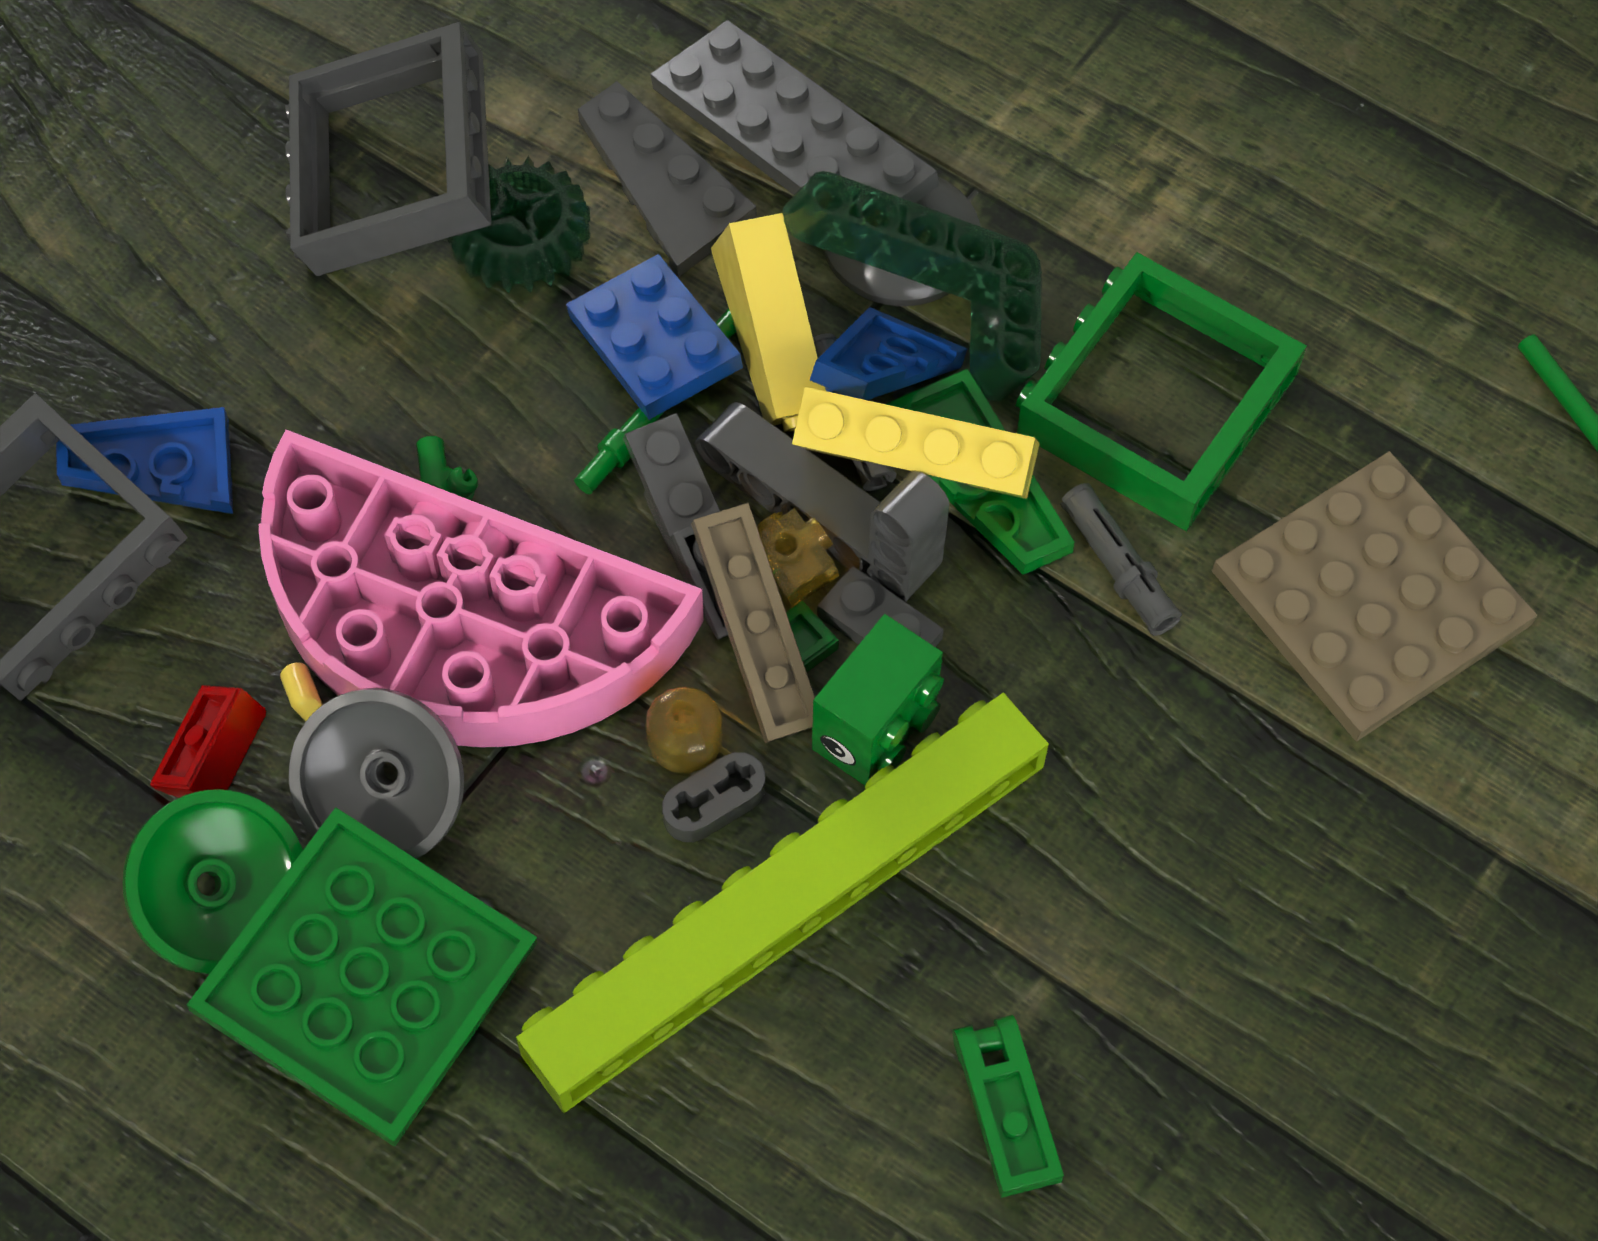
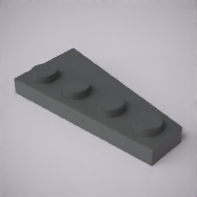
[578,81,757,278]

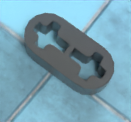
[662,752,765,842]

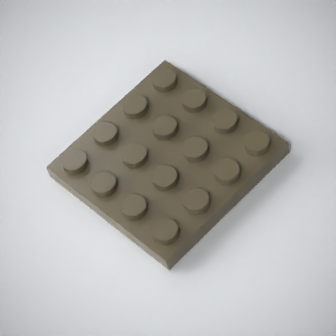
[1212,451,1537,742]

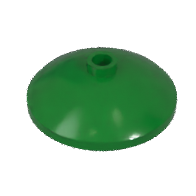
[123,789,303,974]

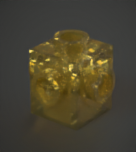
[757,508,840,607]

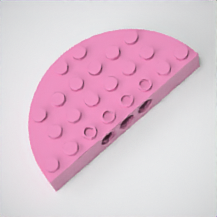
[259,430,704,748]

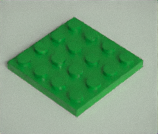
[187,807,537,1147]

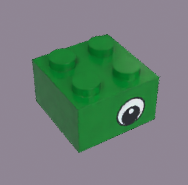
[812,613,944,786]

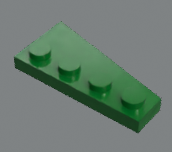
[886,368,1075,575]

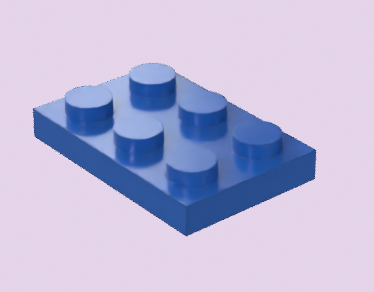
[566,254,743,420]

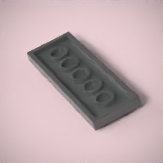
[650,20,939,245]

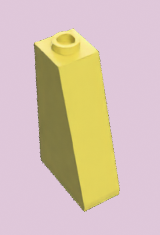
[711,213,826,432]

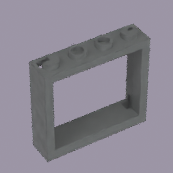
[285,22,491,276]
[0,393,188,701]

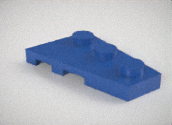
[810,307,968,400]
[56,407,233,514]

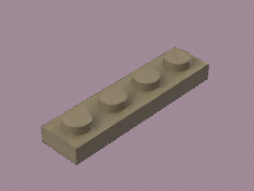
[691,503,815,744]

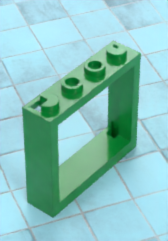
[1015,252,1307,532]

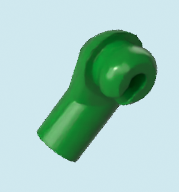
[416,436,478,500]

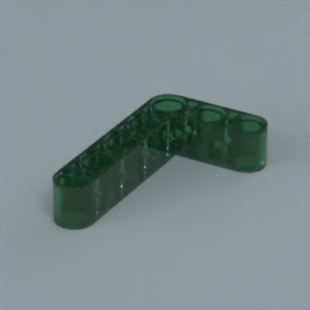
[782,171,1042,401]

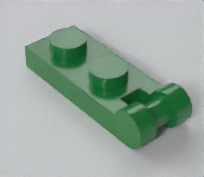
[952,1015,1064,1198]

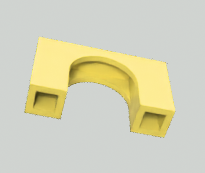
[792,387,1040,499]

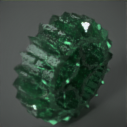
[447,155,591,294]

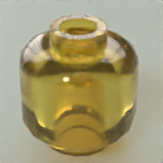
[645,687,723,774]

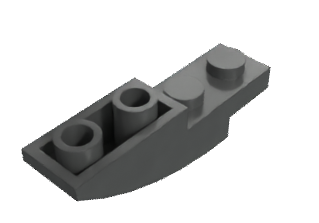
[623,413,728,640]

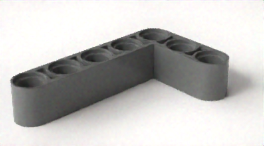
[694,402,949,602]

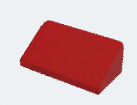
[150,685,266,798]

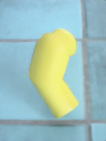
[280,662,323,721]

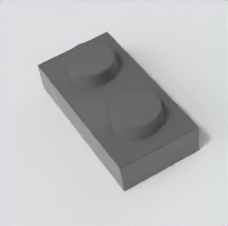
[817,566,944,647]

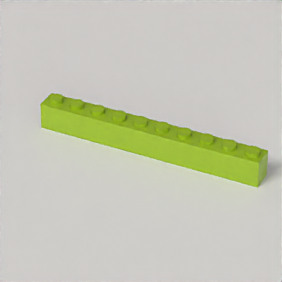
[516,692,1049,1113]

